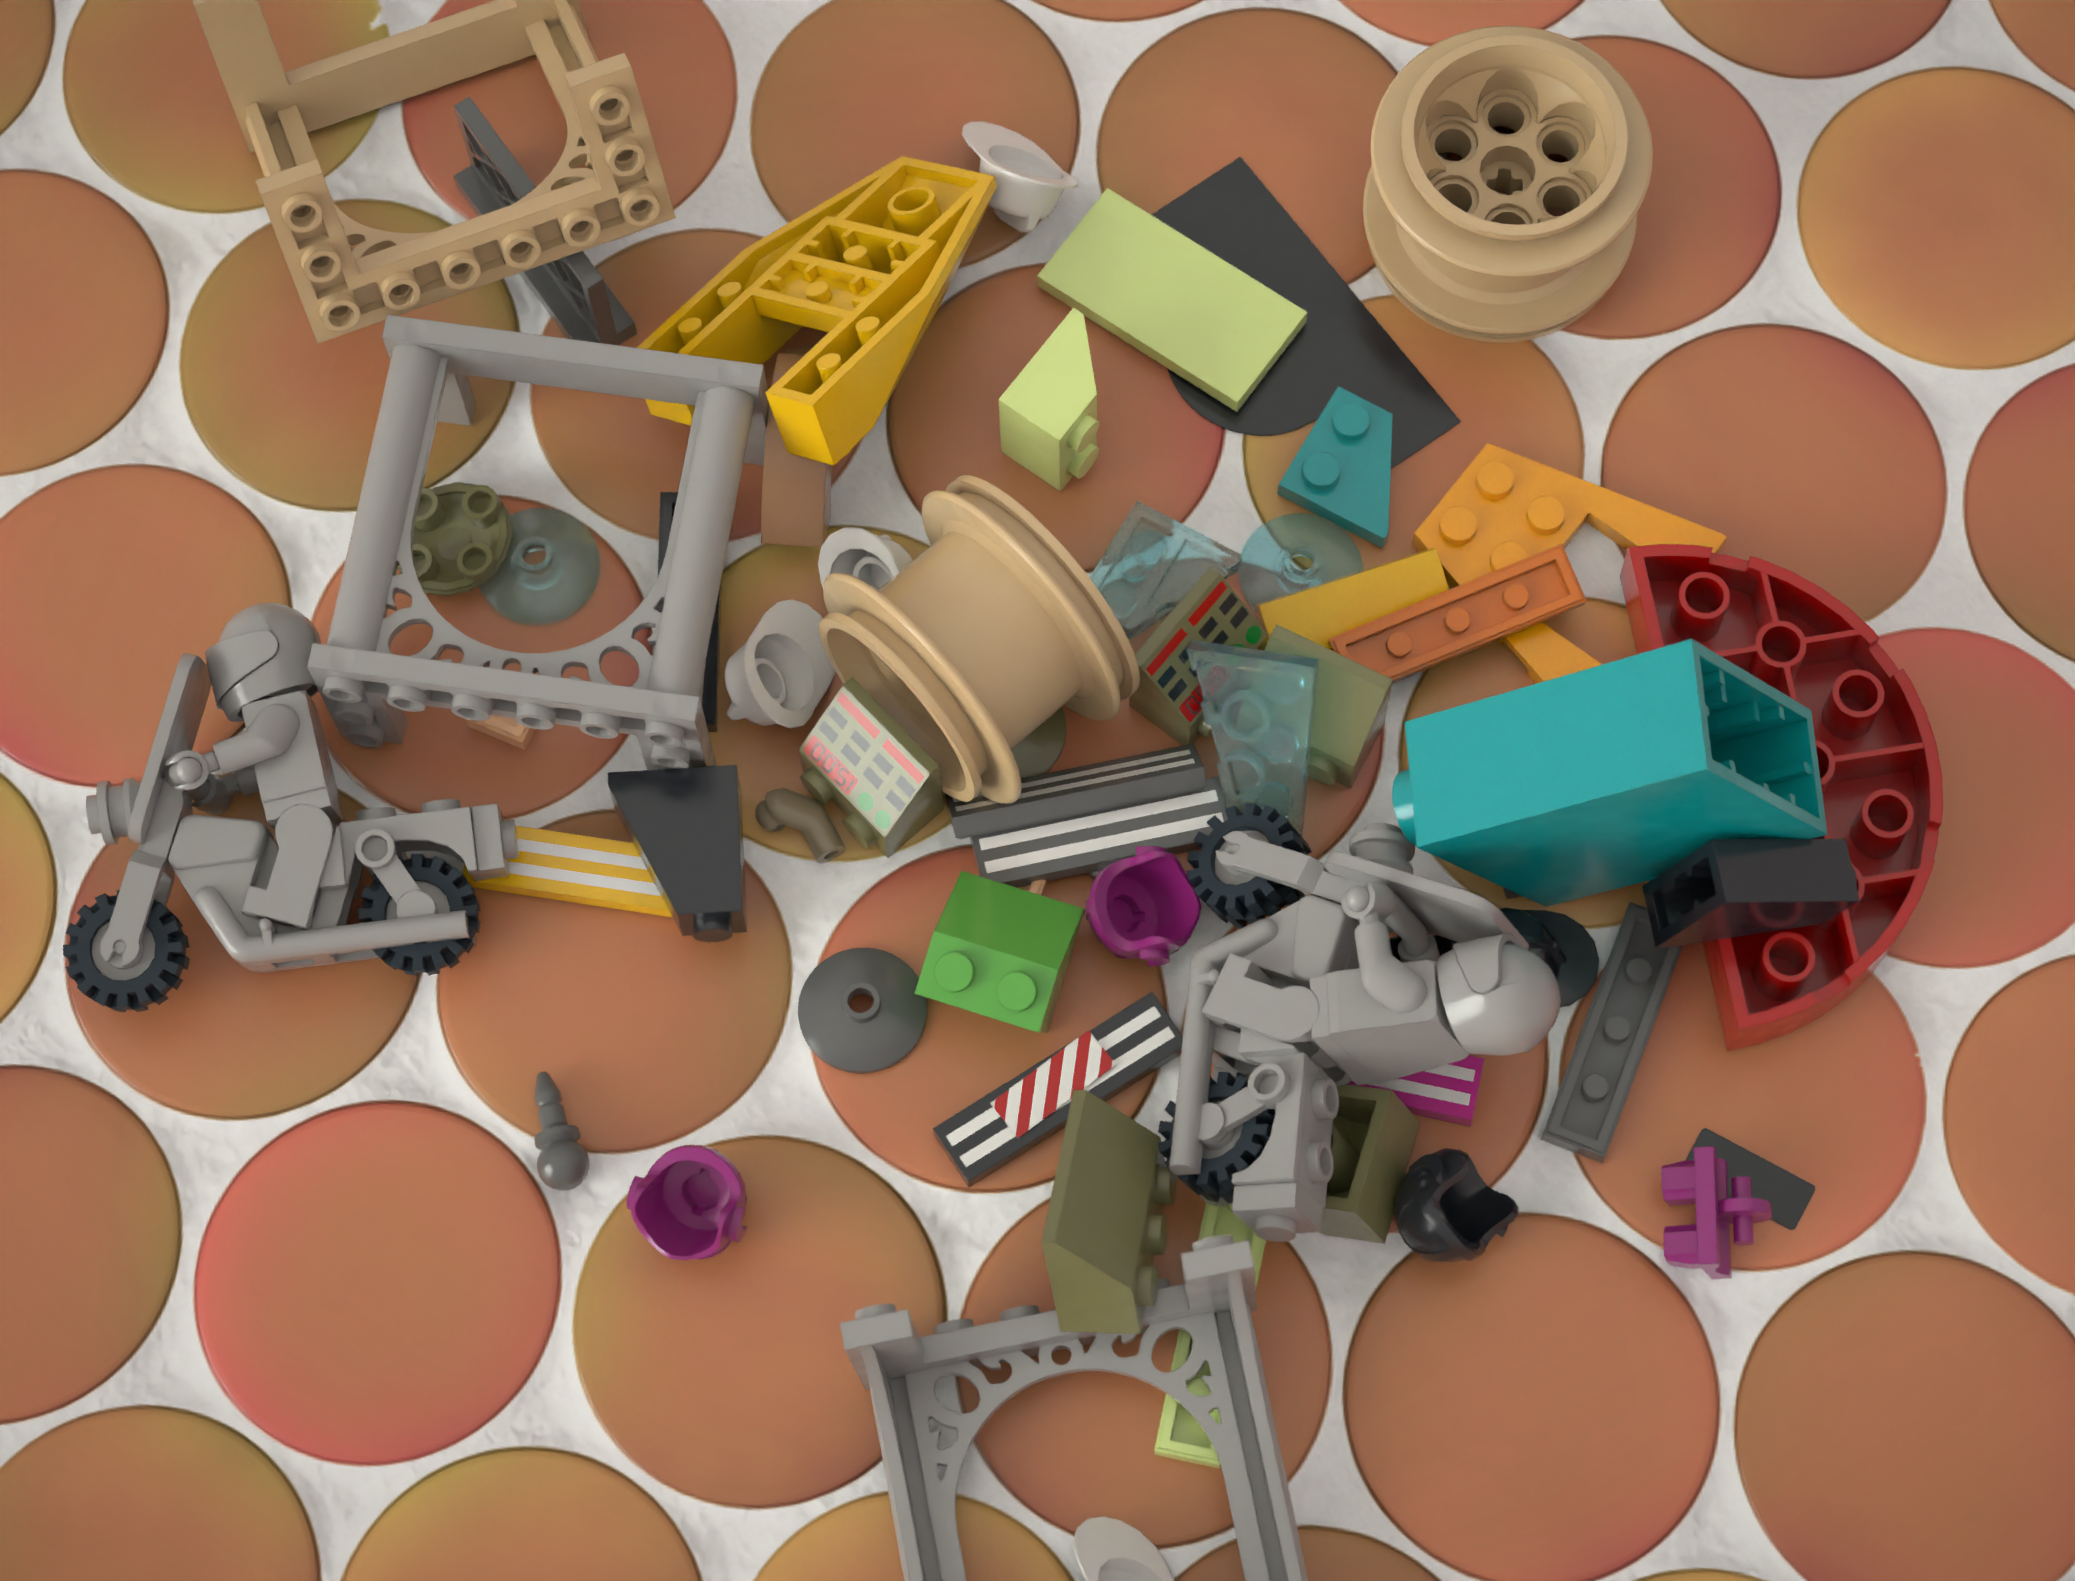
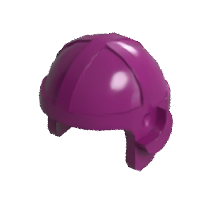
[1085,846,1201,967]
[626,1145,747,1260]

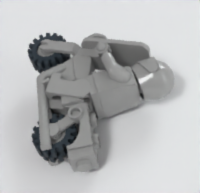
[63,603,519,1013]
[1158,803,1560,1242]

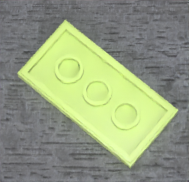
[1037,188,1307,412]

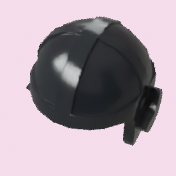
[1394,1148,1519,1262]

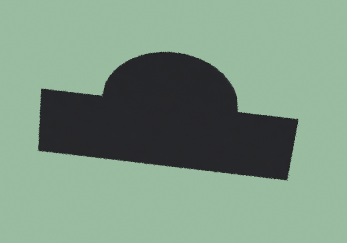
[1152,157,1461,469]

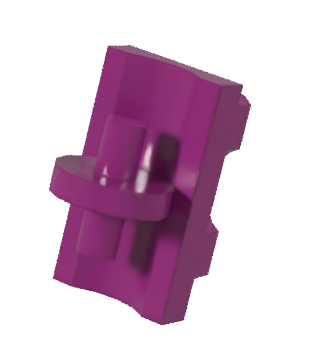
[1661,1146,1772,1279]

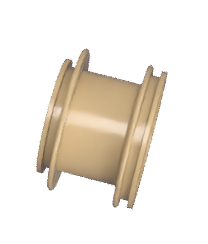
[1363,25,1653,343]
[818,475,1140,804]

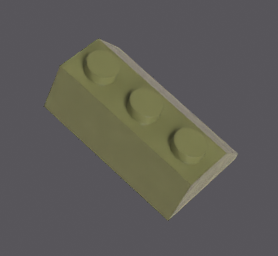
[1041,1090,1177,1334]

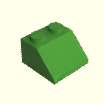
[914,871,1085,1033]

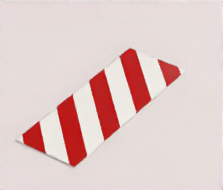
[990,1030,1116,1138]

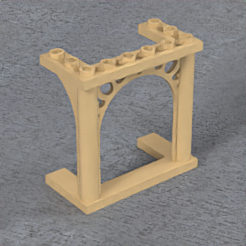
[192,0,676,343]

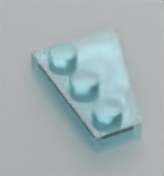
[1187,640,1319,836]

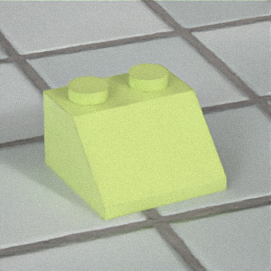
[998,308,1100,492]

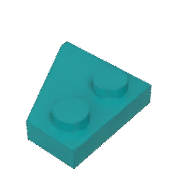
[1278,386,1393,549]

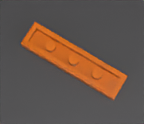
[1328,544,1587,683]

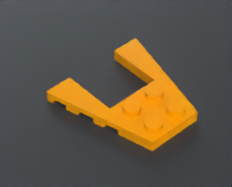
[1412,443,1727,684]

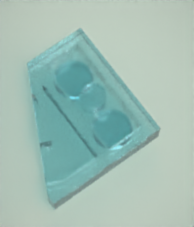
[1090,501,1242,639]

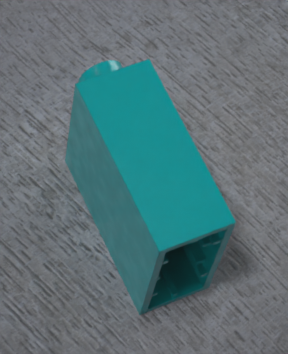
[1392,639,1828,907]

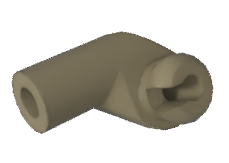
[755,788,846,863]

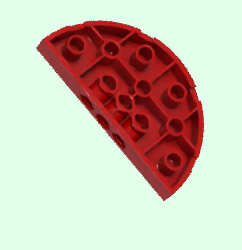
[1620,544,1943,1051]

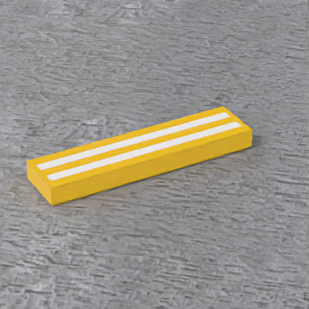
[462,826,672,917]

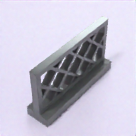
[454,96,637,345]

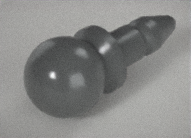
[534,1072,590,1191]

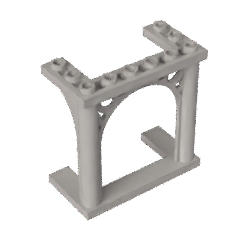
[307,315,769,770]
[840,1235,1309,1581]

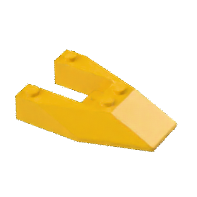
[637,156,997,466]

